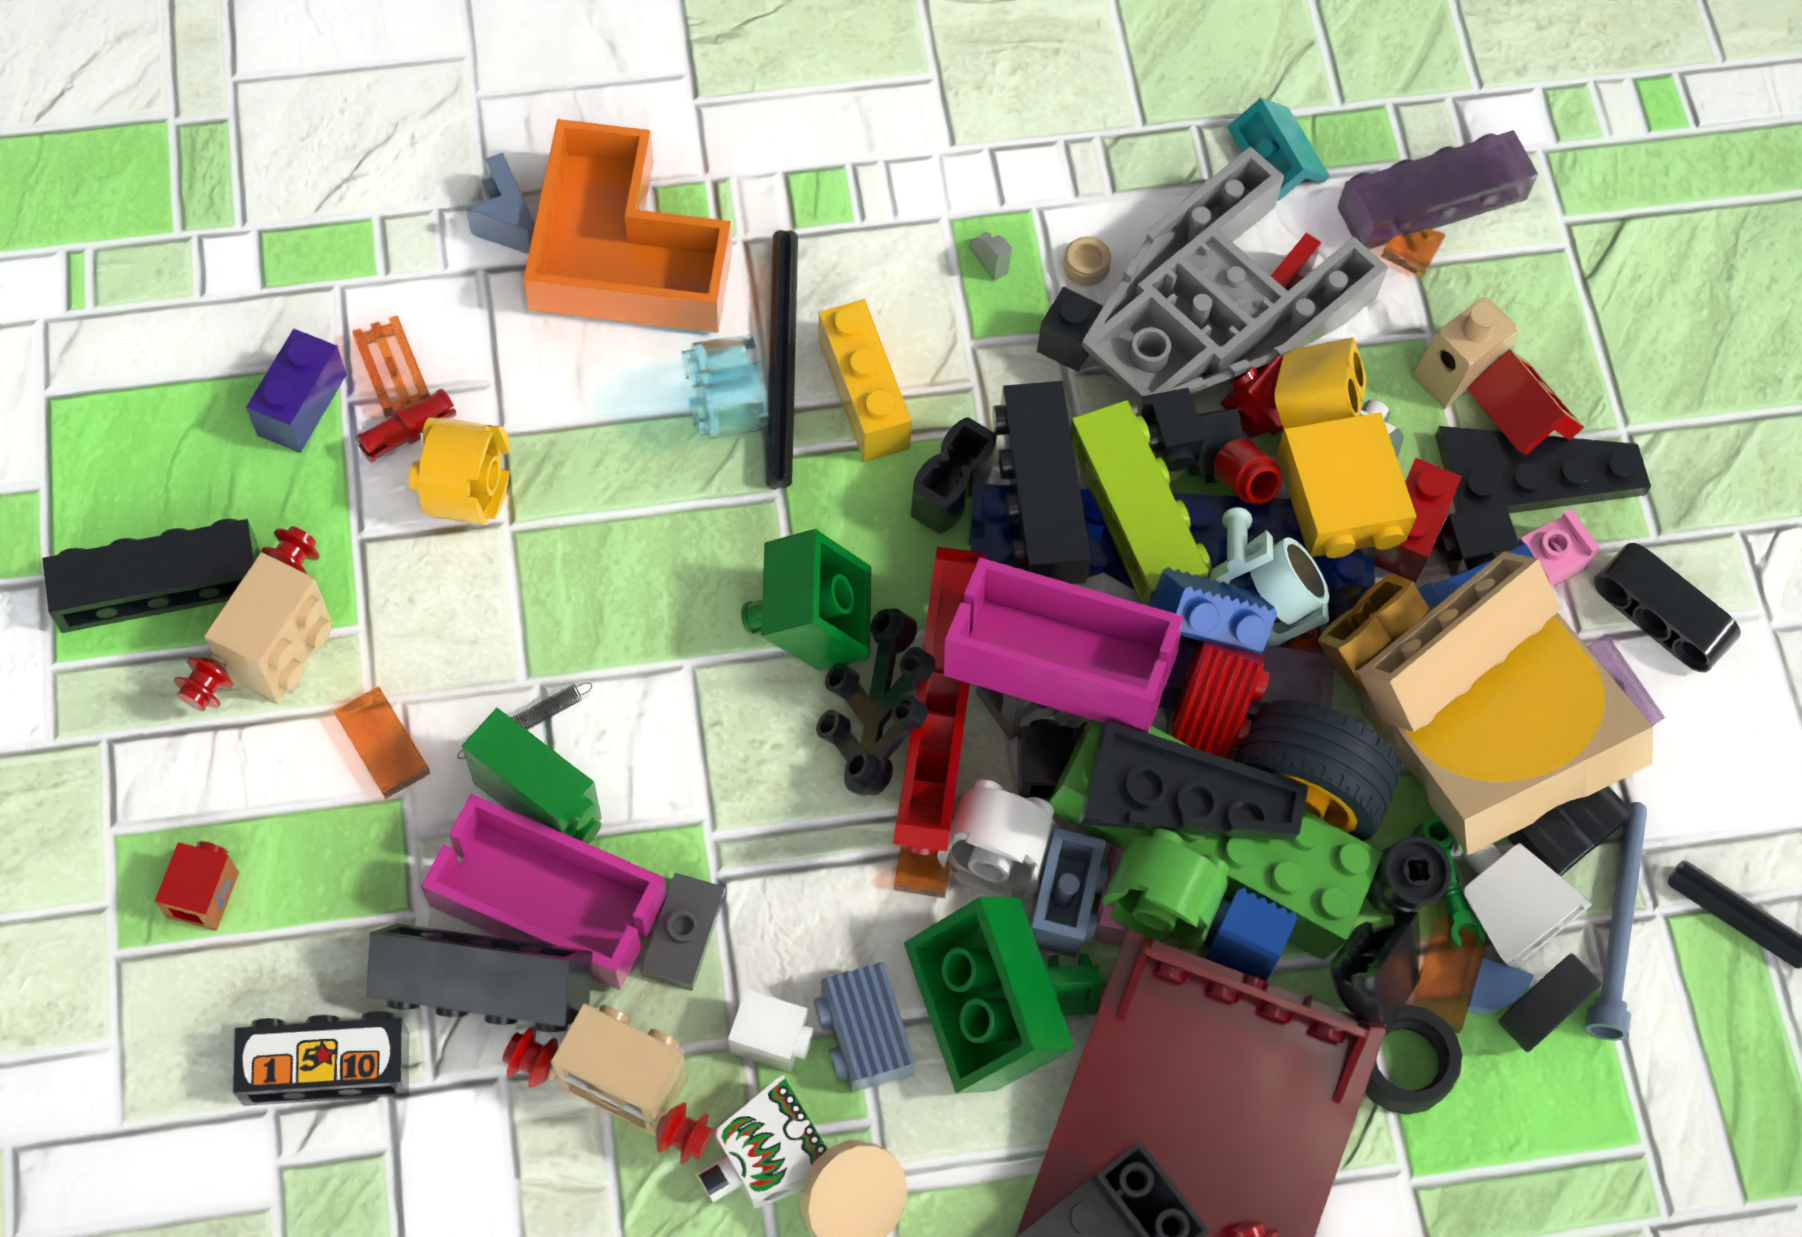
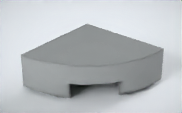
[969,232,1012,281]

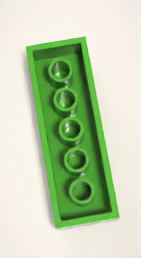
[1048,719,1383,960]

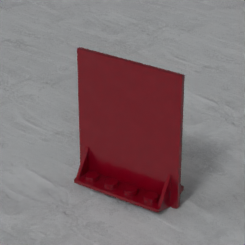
[1015,931,1386,1237]

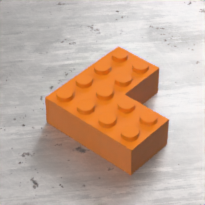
[523,119,732,333]

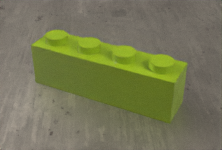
[1070,400,1211,606]

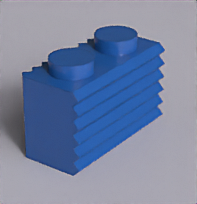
[1150,567,1277,655]
[1203,888,1298,981]

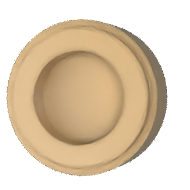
[1063,237,1111,286]

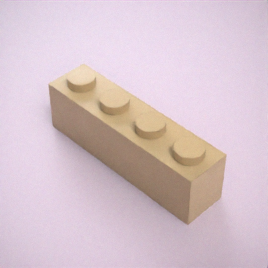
[1357,551,1561,732]

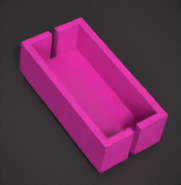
[944,557,1184,733]
[421,793,667,990]

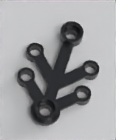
[816,608,935,796]

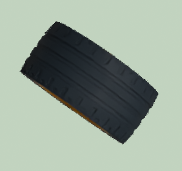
[1235,700,1401,842]

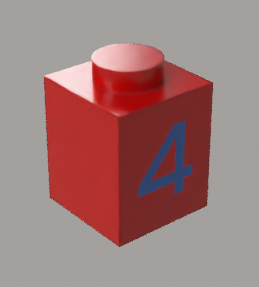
[155,841,239,931]

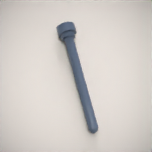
[1585,802,1647,1041]

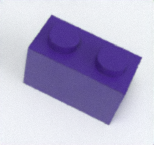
[246,328,347,453]

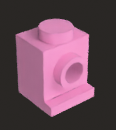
[1518,508,1600,587]

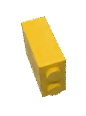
[1277,412,1417,558]

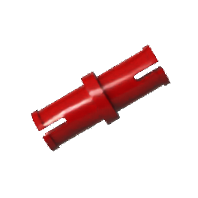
[355,388,457,463]

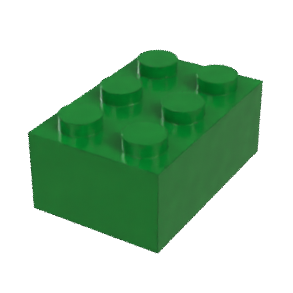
[903,897,1075,1094]

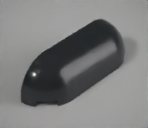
[1330,912,1420,1026]

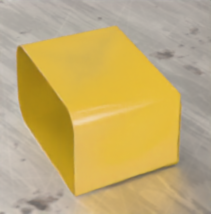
[1275,337,1367,429]

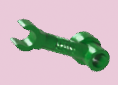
[1410,816,1486,953]

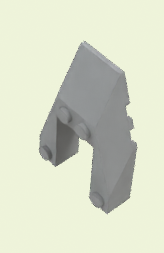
[1082,146,1388,400]

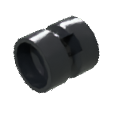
[1366,836,1452,916]

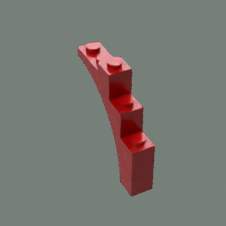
[893,547,988,855]

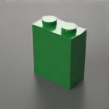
[461,707,602,844]

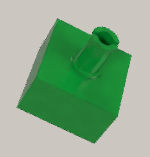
[741,529,871,671]

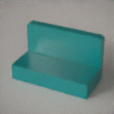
[1227,97,1330,201]

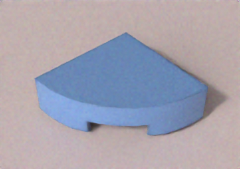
[1465,957,1534,1014]

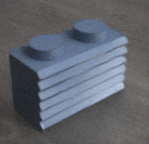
[814,962,915,1093]

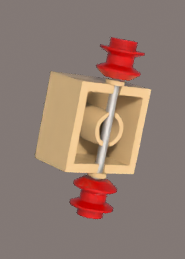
[174,526,332,711]
[502,1003,713,1165]

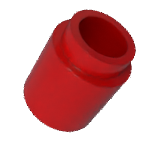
[1214,439,1282,504]

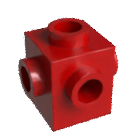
[1220,355,1284,439]

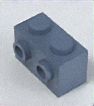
[1029,827,1110,957]

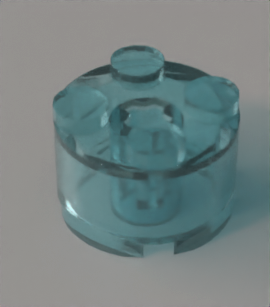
[681,333,768,440]

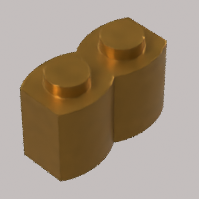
[1318,574,1431,694]

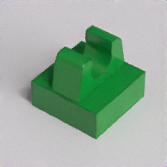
[1046,953,1101,1016]

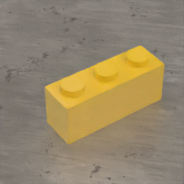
[818,299,912,462]

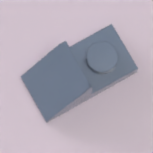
[466,152,535,254]

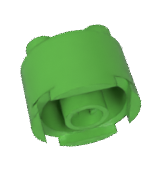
[1102,828,1230,950]

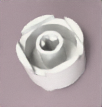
[938,779,1057,898]

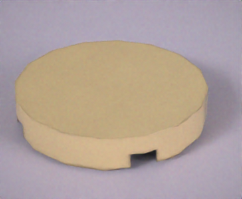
[799,1140,908,1237]

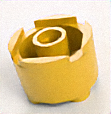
[409,417,510,525]

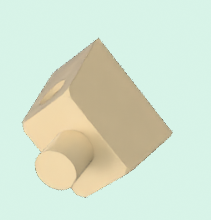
[1412,297,1519,409]

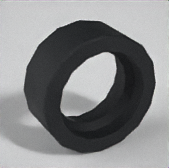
[1498,953,1602,1053]
[1365,1005,1463,1115]

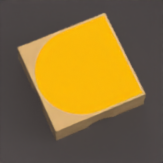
[1359,612,1653,856]

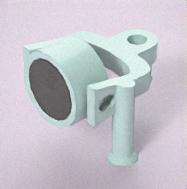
[1197,507,1329,649]

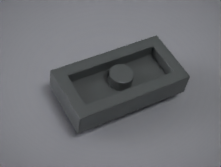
[641,873,726,991]

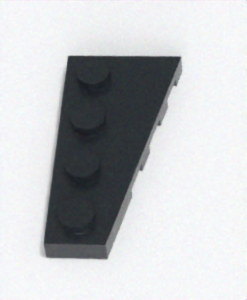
[1435,426,1651,514]
[1079,720,1309,841]

